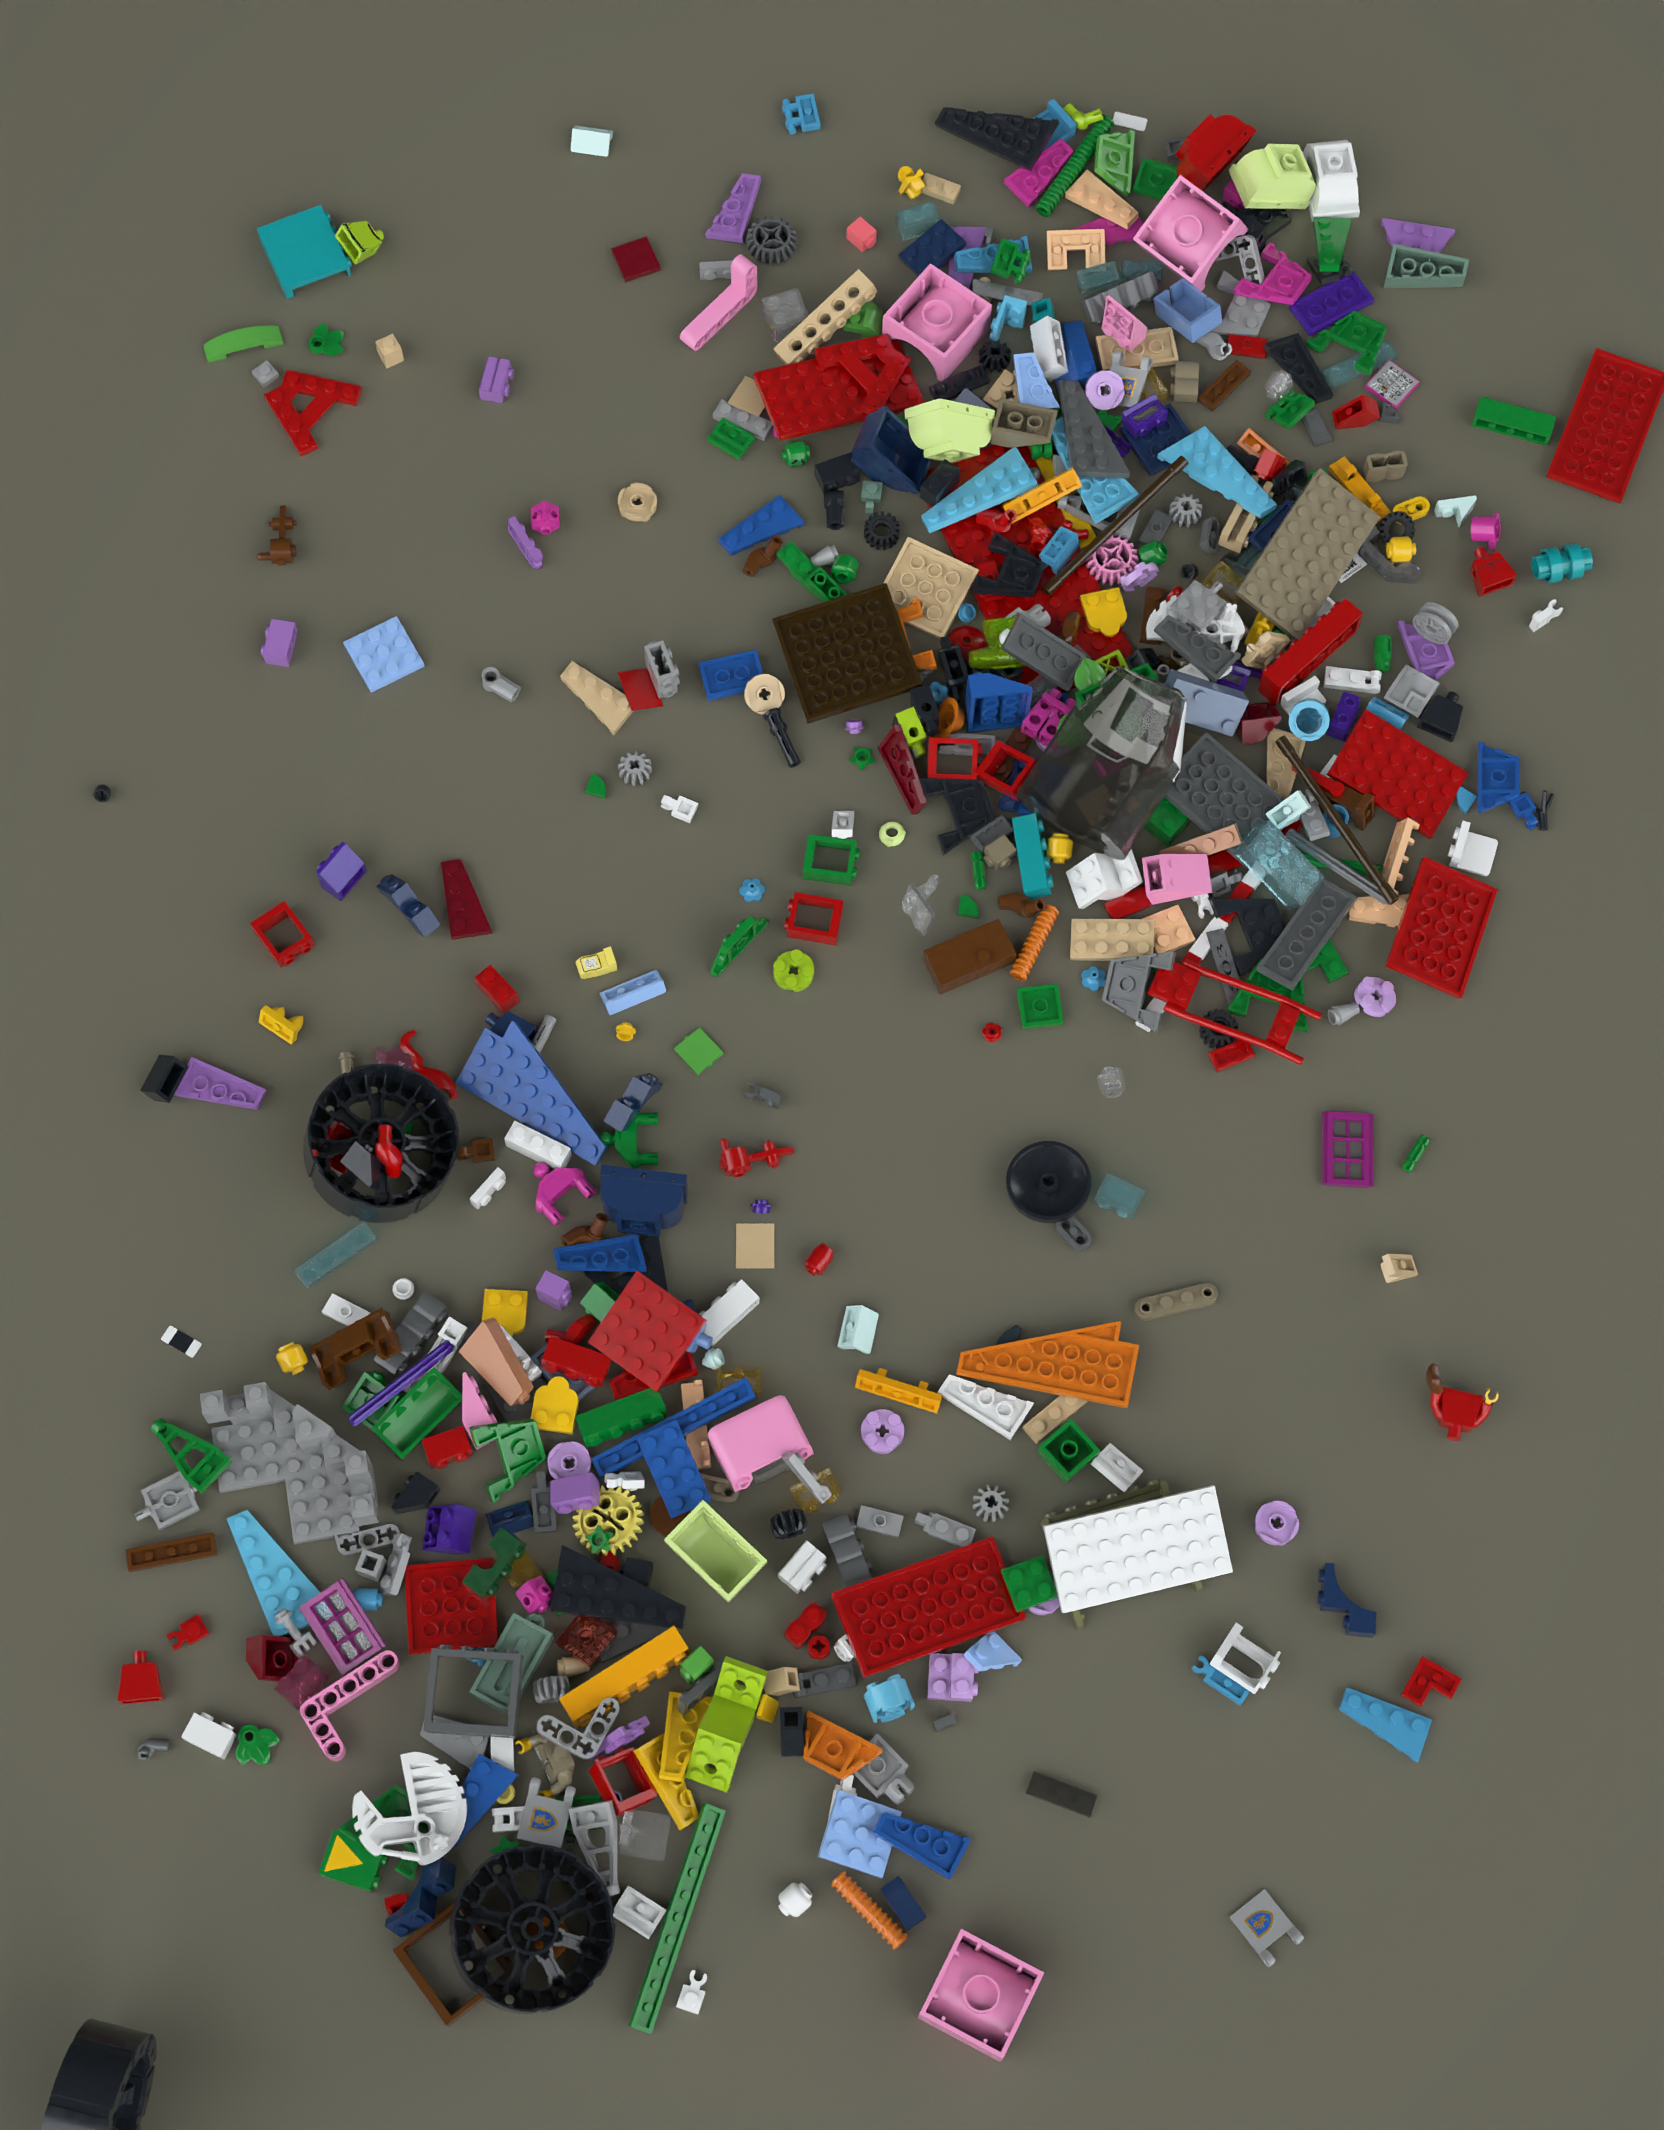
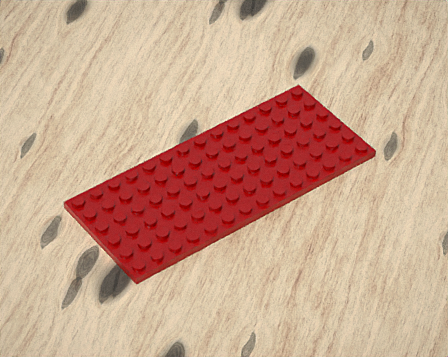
[924,445,1134,706]

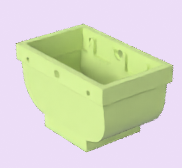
[1228,144,1316,209]
[904,398,995,463]
[664,1500,767,1603]

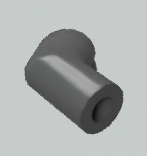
[137,1738,170,1760]

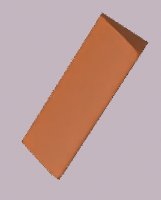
[1237,428,1291,469]

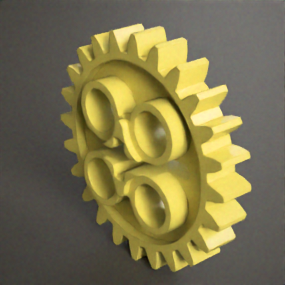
[573,1485,644,1556]

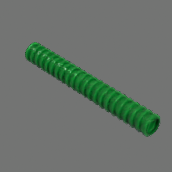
[1036,114,1114,217]

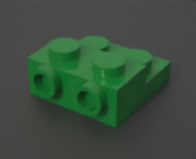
[341,1370,404,1431]

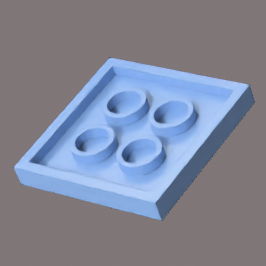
[343,616,425,693]
[817,1790,902,1878]

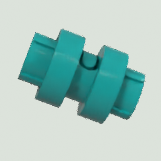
[1531,542,1593,584]

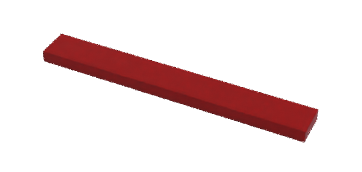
[1104,850,1259,919]

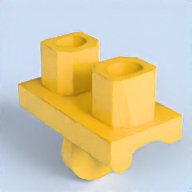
[897,166,926,200]
[1244,612,1275,646]

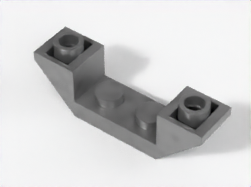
[1360,525,1421,584]

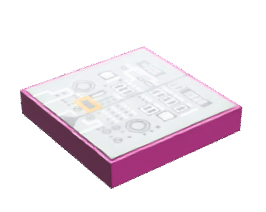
[1365,360,1420,410]

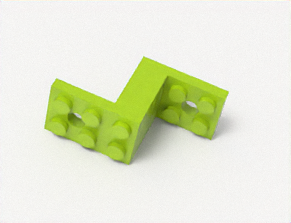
[685,1656,768,1793]

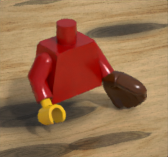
[1426,1363,1499,1441]

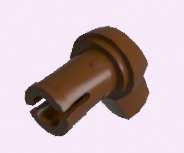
[743,536,783,577]
[1057,611,1080,646]
[998,892,1046,918]
[561,1213,609,1247]

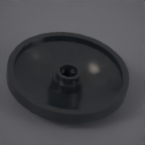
[1006,1141,1091,1223]

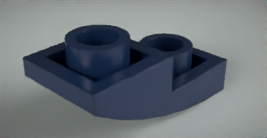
[880,1876,927,1931]

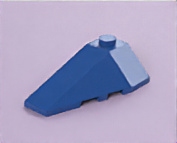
[1055,321,1096,394]

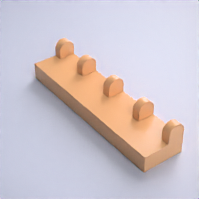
[1381,818,1420,896]
[681,1380,711,1469]

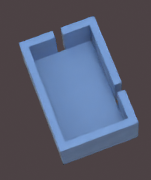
[1153,278,1222,343]

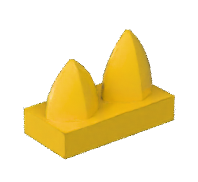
[258,1005,303,1045]

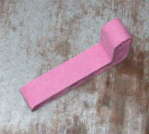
[680,254,757,351]
[300,1651,400,1761]

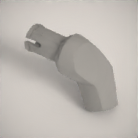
[1196,332,1232,361]

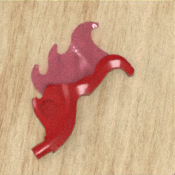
[375,1030,458,1100]

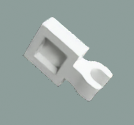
[1529,600,1563,632]
[661,795,698,823]
[1191,894,1214,919]

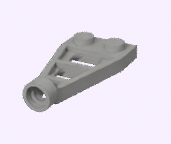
[1058,494,1140,540]
[568,1800,620,1896]

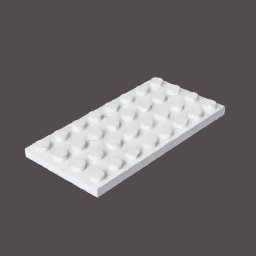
[1043,1485,1233,1613]

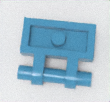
[782,94,821,135]

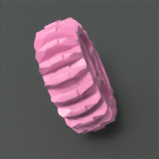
[1085,535,1139,586]

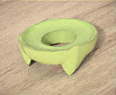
[879,821,906,847]

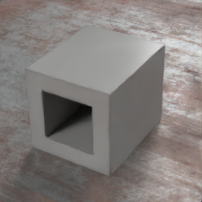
[355,1549,387,1582]

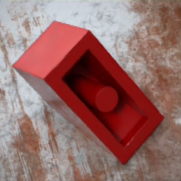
[1332,394,1380,430]

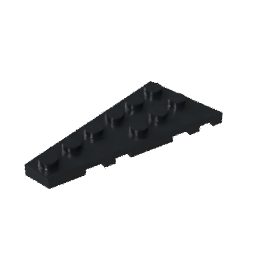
[935,107,1059,172]
[551,1545,687,1630]

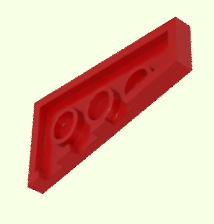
[609,1351,698,1401]

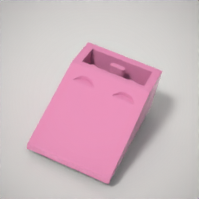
[1102,295,1147,352]
[1142,854,1212,905]
[462,1372,498,1450]

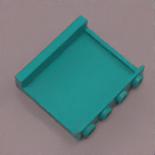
[256,205,352,299]

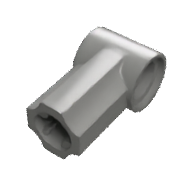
[482,667,521,702]

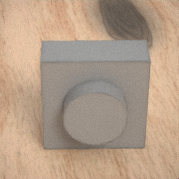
[251,361,279,388]

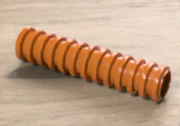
[1010,904,1059,981]
[831,1871,908,1950]

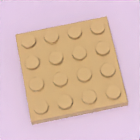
[883,537,979,640]

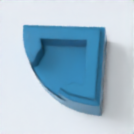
[1456,786,1477,814]

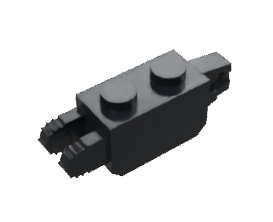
[938,636,968,703]

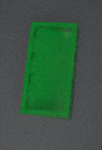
[371,1367,462,1461]

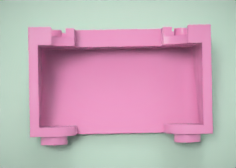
[708,1395,814,1492]

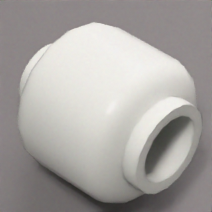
[778,1882,812,1917]

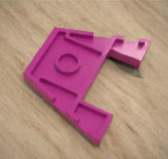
[1233,242,1312,305]

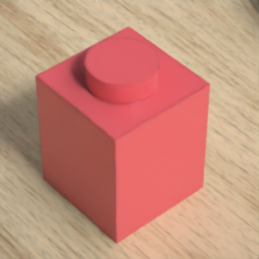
[847,216,877,253]

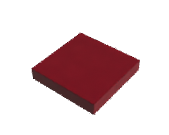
[611,236,661,282]

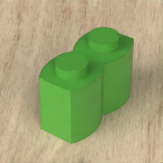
[679,1645,715,1684]

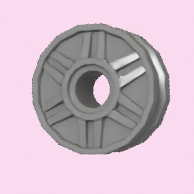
[1413,602,1459,644]

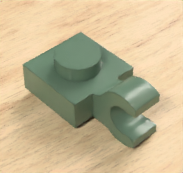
[861,480,883,515]

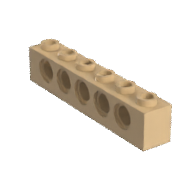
[773,269,878,365]

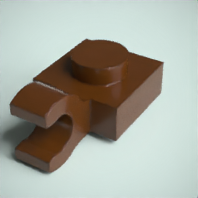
[458,1138,495,1163]

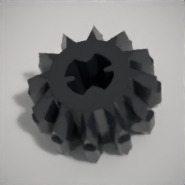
[979,339,1011,373]
[770,1508,808,1540]

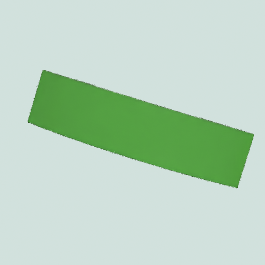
[203,325,283,363]

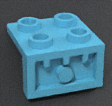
[990,295,1027,342]

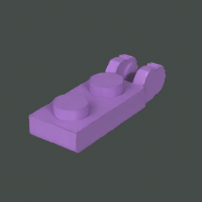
[508,516,543,570]

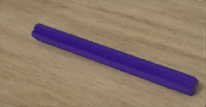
[348,1340,454,1426]

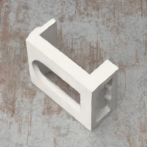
[1210,1623,1281,1694]

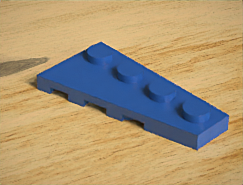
[553,1234,646,1272]

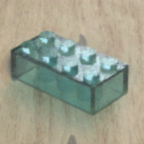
[1234,820,1324,910]

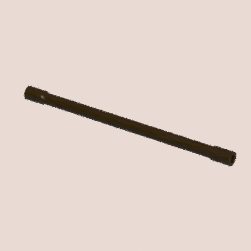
[1042,456,1189,596]
[1275,735,1399,905]

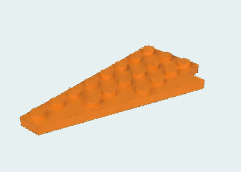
[957,1321,1139,1409]

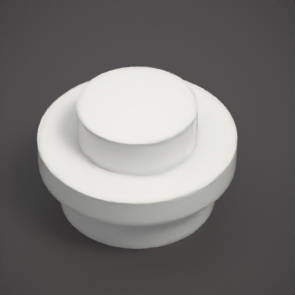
[393,1278,414,1300]

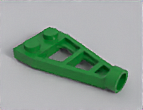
[151,1418,232,1494]

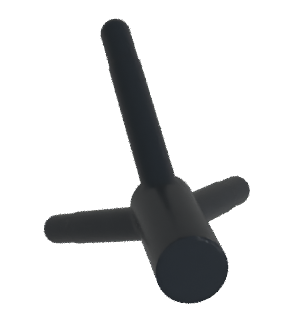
[1522,790,1554,831]

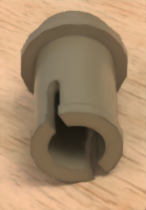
[338,1052,355,1074]

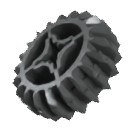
[746,216,798,266]

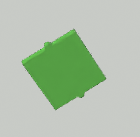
[674,1027,724,1075]

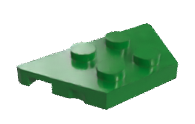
[710,916,769,978]

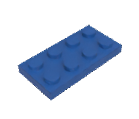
[636,1420,712,1519]

